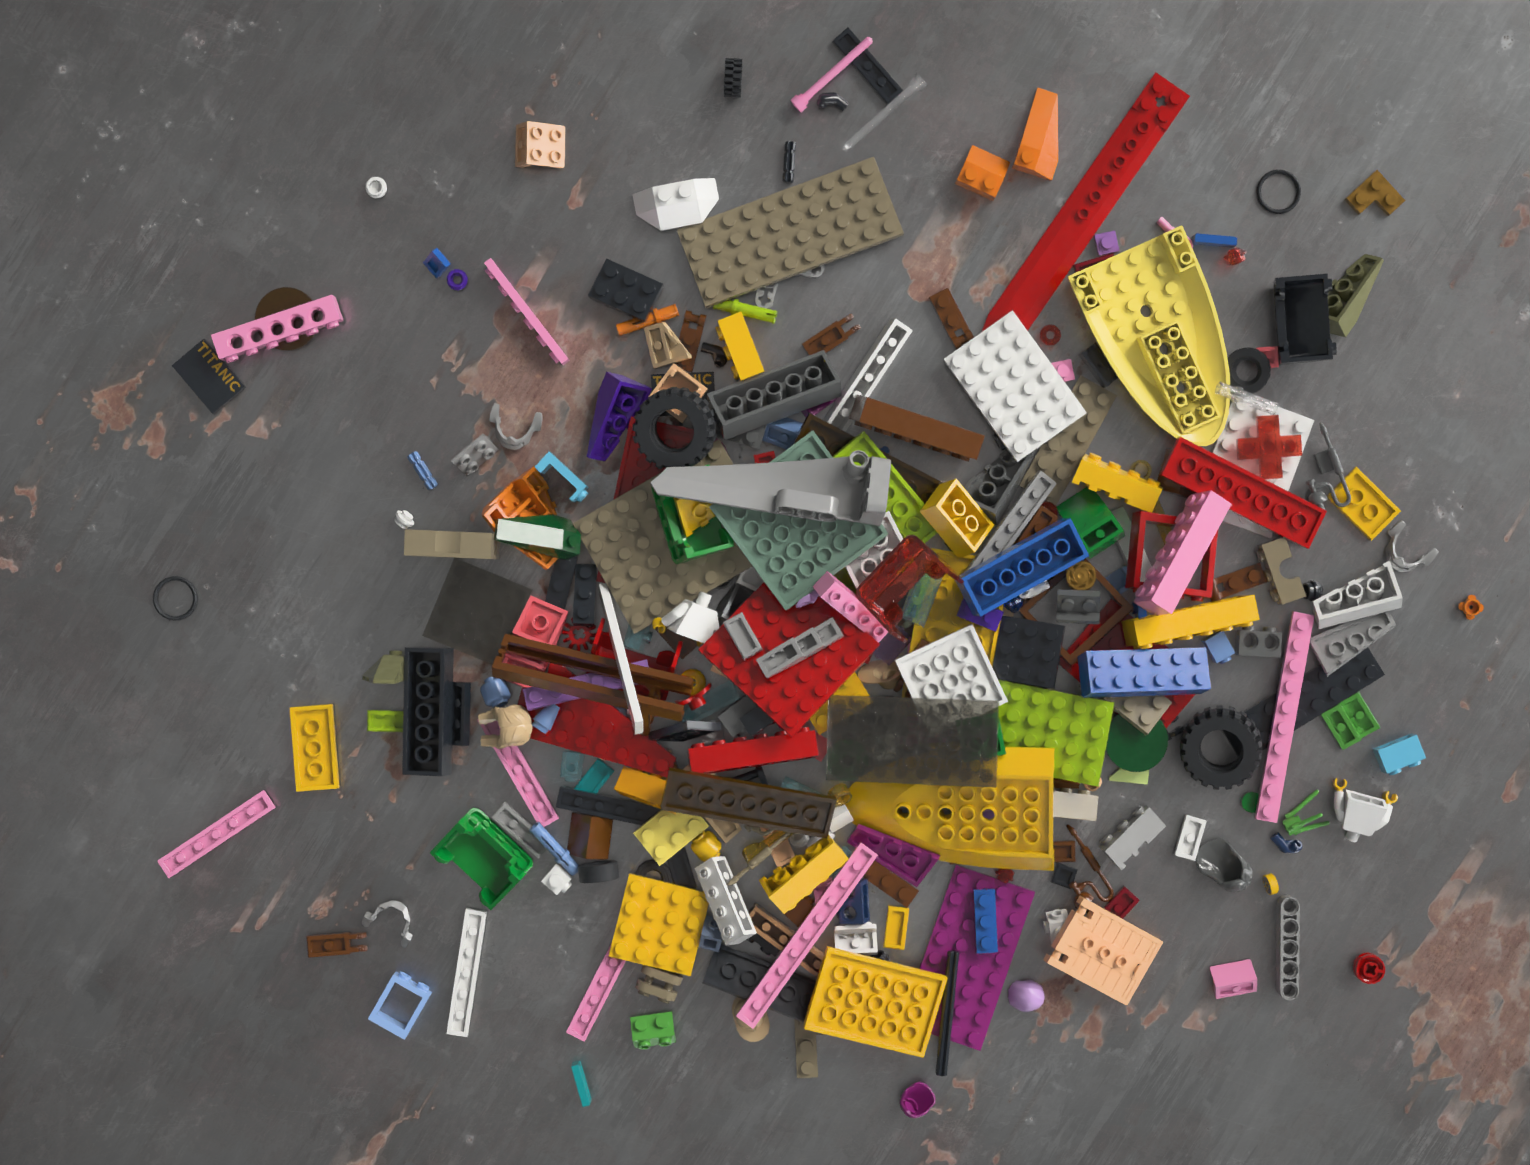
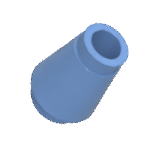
[532,704,560,734]

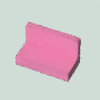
[1210,959,1257,999]

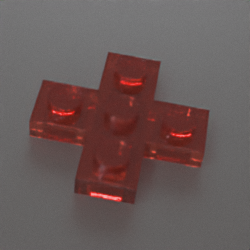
[1236,415,1302,480]

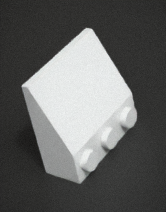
[845,511,919,600]

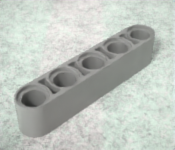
[1276,894,1300,1001]

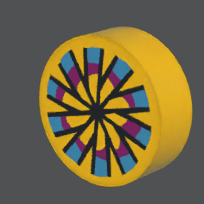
[1263,873,1279,895]

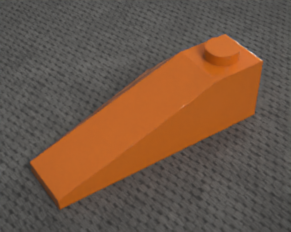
[1012,88,1058,181]

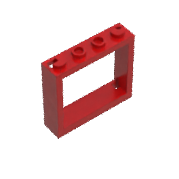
[1125,511,1218,602]

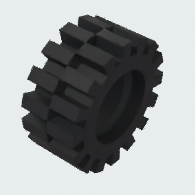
[724,58,742,98]

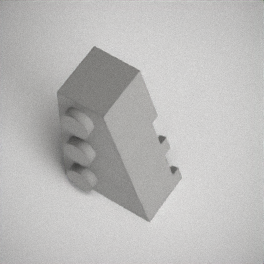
[1099,805,1166,870]

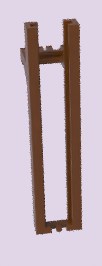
[491,634,693,736]

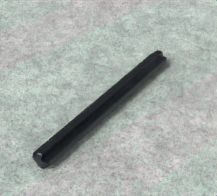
[935,950,959,1077]

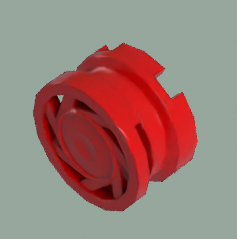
[1352,952,1385,984]

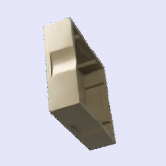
[404,529,500,560]

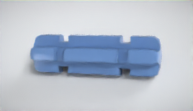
[407,451,438,490]

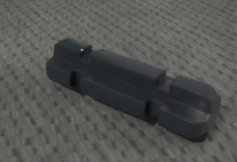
[782,141,796,183]

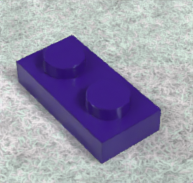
[956,597,1004,632]

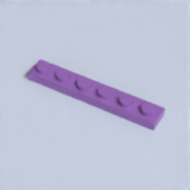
[523,659,649,711]

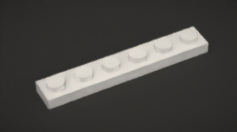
[446,908,487,1037]

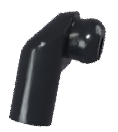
[817,92,849,111]
[700,342,727,368]

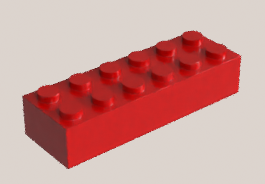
[687,727,819,774]

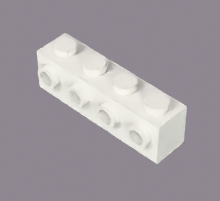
[695,856,757,946]

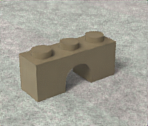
[1256,537,1306,605]

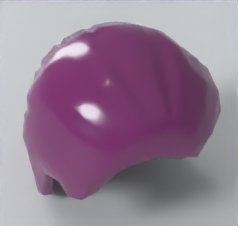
[899,1082,935,1118]

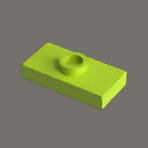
[367,710,403,732]

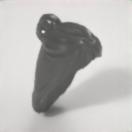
[1196,838,1253,892]

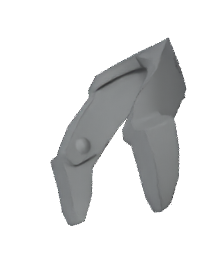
[489,403,543,450]
[1385,520,1439,572]
[361,900,413,948]

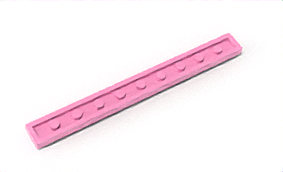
[1255,611,1315,823]
[736,842,878,1029]

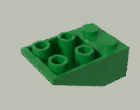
[1055,487,1125,559]

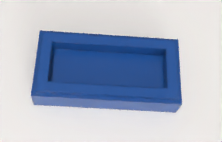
[1191,233,1237,248]

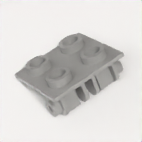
[451,434,499,476]

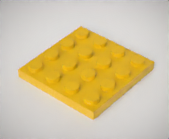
[609,873,709,976]

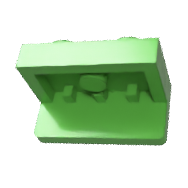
[630,1011,676,1050]

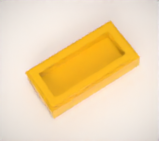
[883,905,909,950]

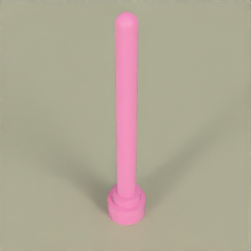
[790,37,872,113]

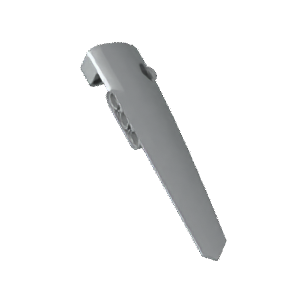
[650,450,891,526]

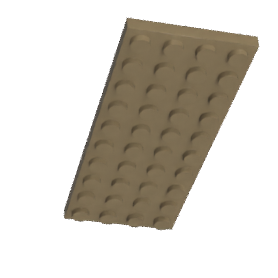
[677,157,904,308]

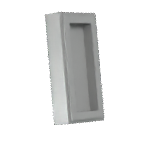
[723,612,763,660]

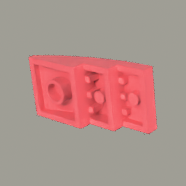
[503,595,569,689]

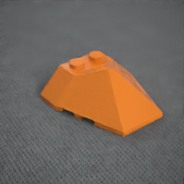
[482,466,558,570]

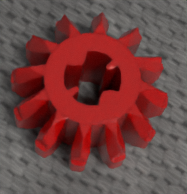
[562,617,597,651]

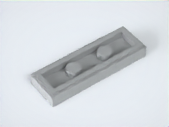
[491,802,547,859]

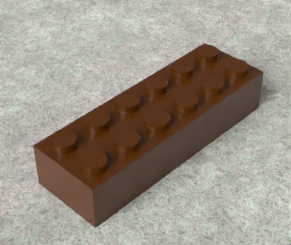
[849,395,985,462]

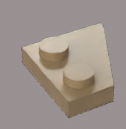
[644,322,692,369]

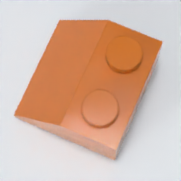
[955,145,1010,201]

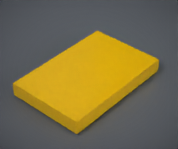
[1326,467,1401,541]

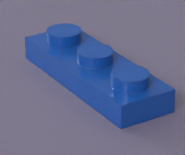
[973,888,998,953]

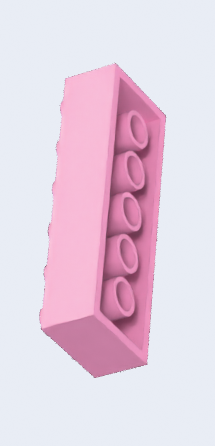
[1134,490,1231,615]

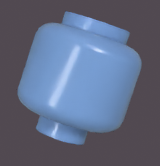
[480,676,511,708]

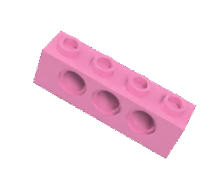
[813,571,892,643]

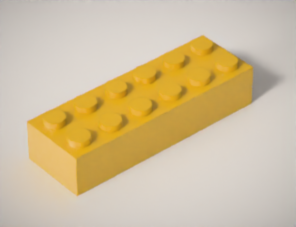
[1121,595,1260,649]

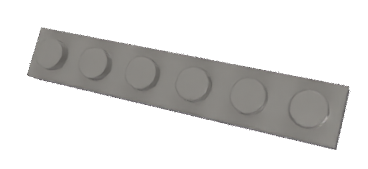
[964,470,1057,572]

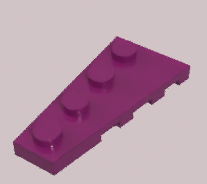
[847,824,940,887]

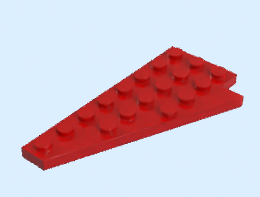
[517,663,677,777]

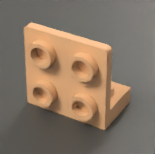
[515,121,565,168]

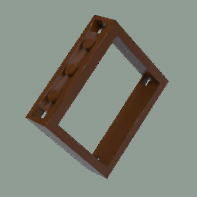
[1019,558,1134,668]

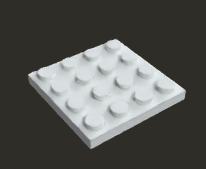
[894,624,1008,738]

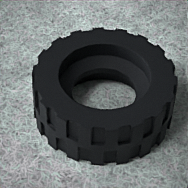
[1227,347,1271,394]

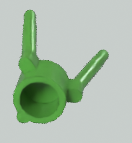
[1282,790,1330,836]

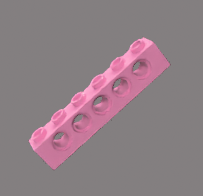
[211,295,343,363]

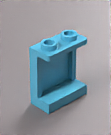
[535,452,589,503]

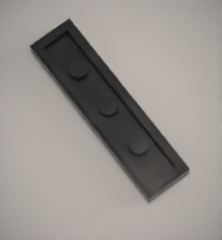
[832,27,904,106]

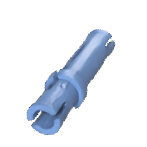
[529,822,579,876]

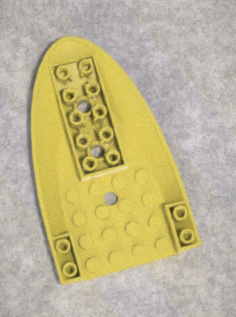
[1067,225,1230,446]

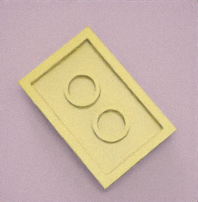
[633,810,709,866]

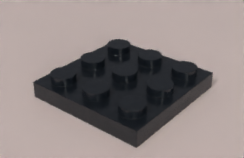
[993,615,1066,689]

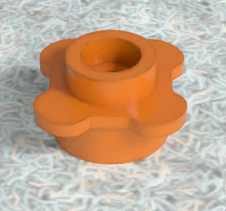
[1458,595,1484,620]

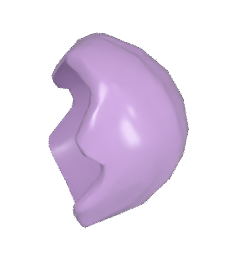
[1008,980,1045,1012]

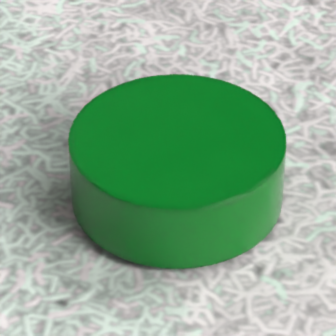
[1241,791,1259,813]

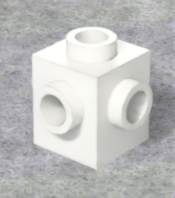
[1043,909,1068,945]

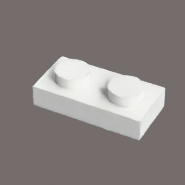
[1174,814,1207,861]

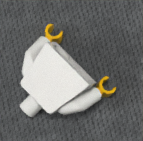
[652,591,719,647]
[1332,778,1398,842]

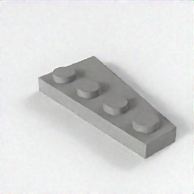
[1309,611,1396,677]

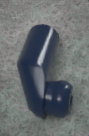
[1270,832,1303,853]

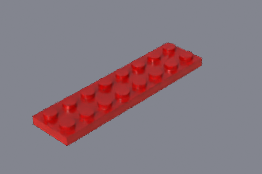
[1160,437,1327,549]

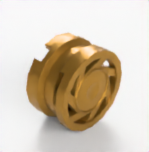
[1066,561,1096,591]

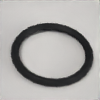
[1257,169,1301,214]
[153,576,197,621]

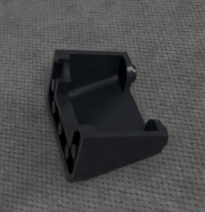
[1273,273,1337,365]

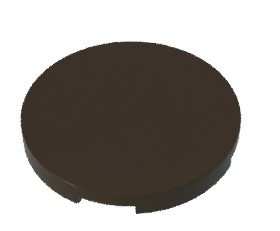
[255,287,319,351]

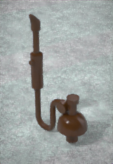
[1066,824,1114,914]

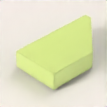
[1108,768,1149,784]

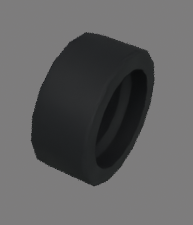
[578,860,619,884]

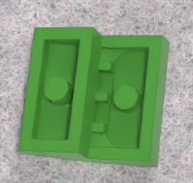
[1321,691,1380,750]

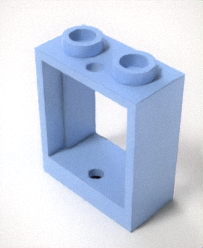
[368,971,432,1040]

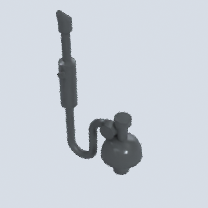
[1306,422,1351,510]

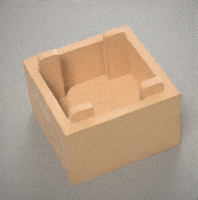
[649,363,708,423]

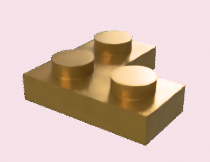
[1344,170,1406,216]

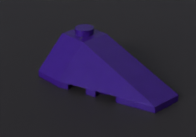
[587,371,652,461]

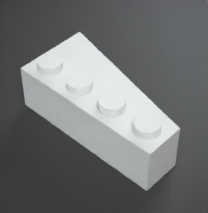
[1313,561,1403,629]

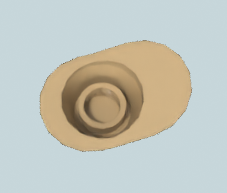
[858,657,901,690]
[732,997,770,1042]

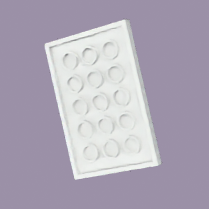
[943,310,1087,462]
[1212,391,1314,539]

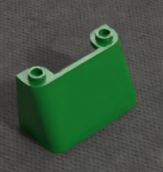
[652,465,734,564]
[430,808,533,911]

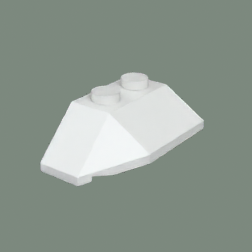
[632,178,719,231]

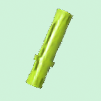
[713,299,777,324]

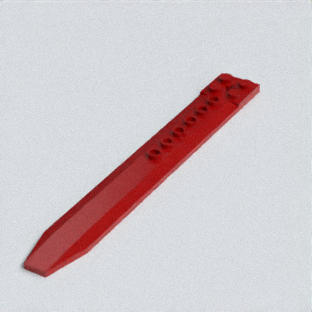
[981,72,1190,332]

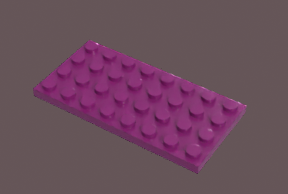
[919,865,1035,1051]

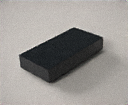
[667,847,697,889]

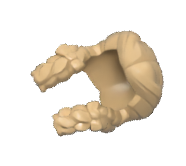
[478,704,533,749]

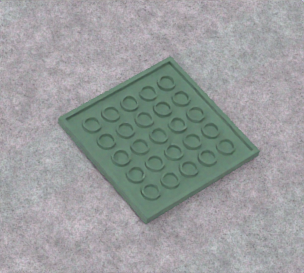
[709,430,889,610]

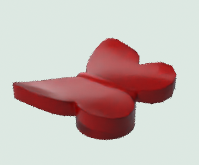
[674,682,712,711]

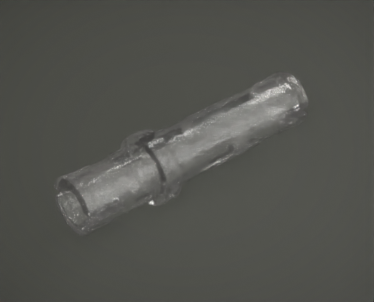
[1215,381,1278,415]

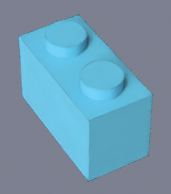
[1373,733,1426,775]

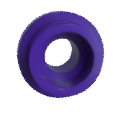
[447,269,468,291]

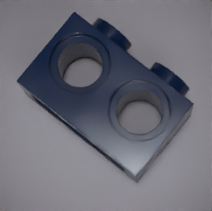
[836,879,870,924]

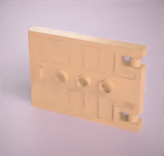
[1043,896,1163,1006]

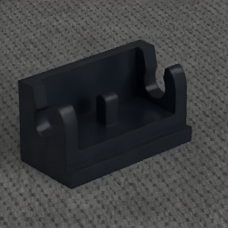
[1079,342,1118,388]

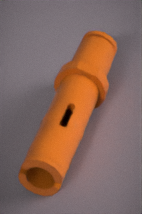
[616,304,679,336]

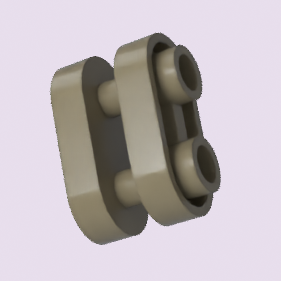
[635,965,683,1004]

